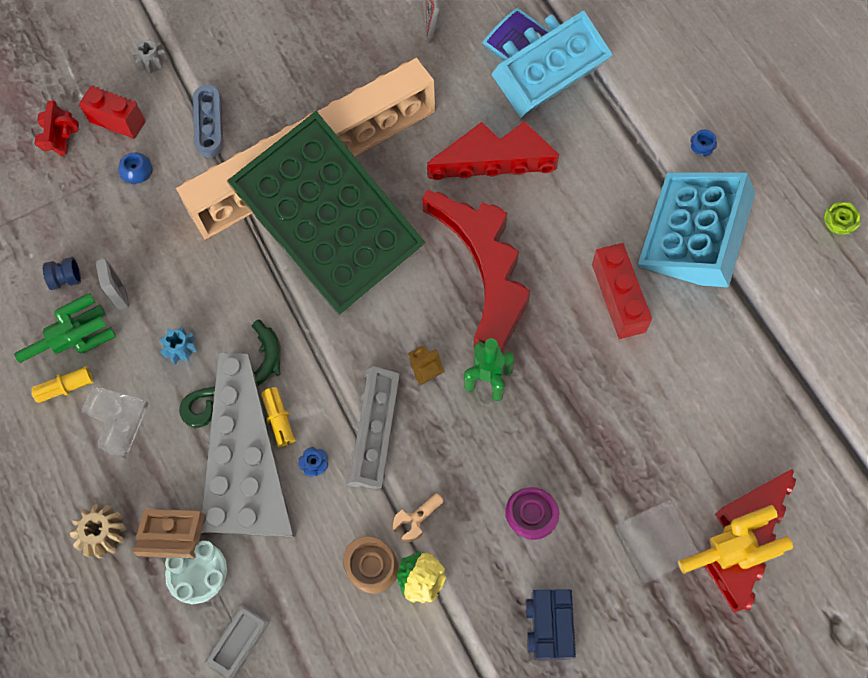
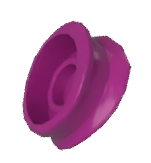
[505,487,560,540]

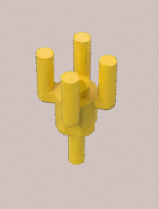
[678,505,793,574]

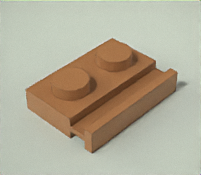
[132,509,205,559]

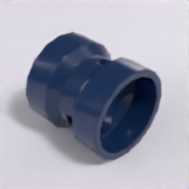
[42,257,81,290]

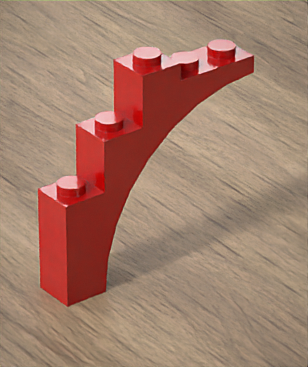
[422,189,531,354]

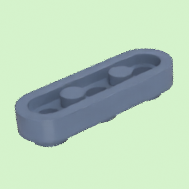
[193,85,223,158]

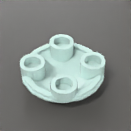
[165,541,227,605]

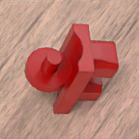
[35,100,79,156]

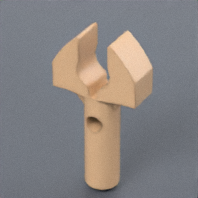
[393,493,444,542]

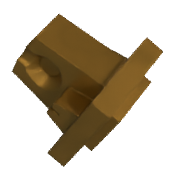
[408,345,445,386]

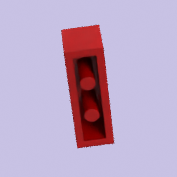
[592,243,652,339]

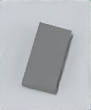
[95,259,129,310]
[205,605,269,678]

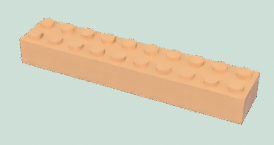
[176,58,435,240]

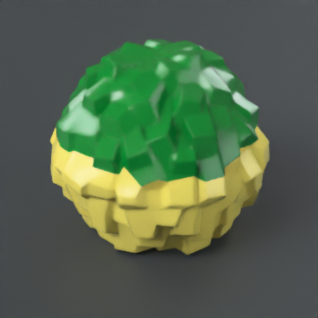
[396,551,447,603]

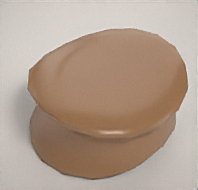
[343,536,398,594]

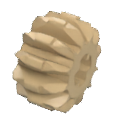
[69,504,127,558]

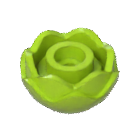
[824,202,861,235]

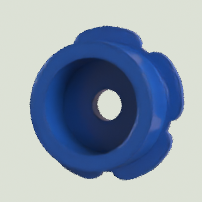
[690,129,717,156]
[298,447,328,477]

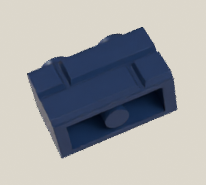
[525,589,576,660]

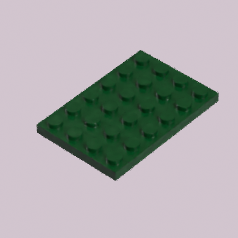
[227,110,425,315]

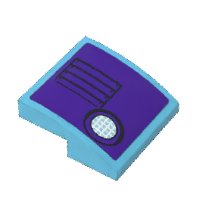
[482,8,550,61]

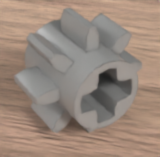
[132,39,168,73]

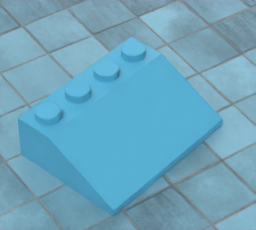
[638,172,755,287]

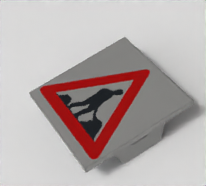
[422,0,441,43]

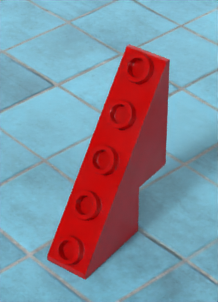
[427,121,559,180]
[705,469,796,613]

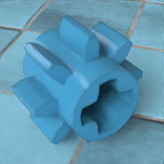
[159,326,197,364]

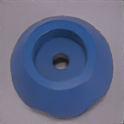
[118,152,152,184]

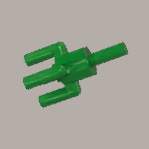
[14,293,116,363]
[464,338,515,401]

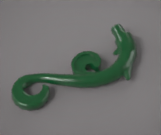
[179,319,281,428]

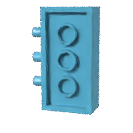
[491,10,613,119]

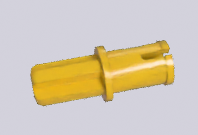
[31,366,94,403]
[261,387,296,447]

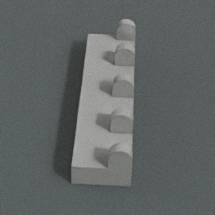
[346,366,400,490]

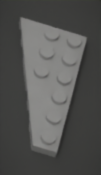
[201,353,295,537]

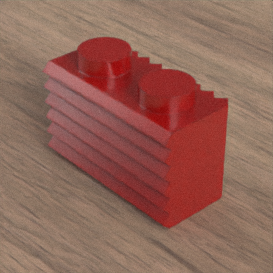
[79,85,146,139]

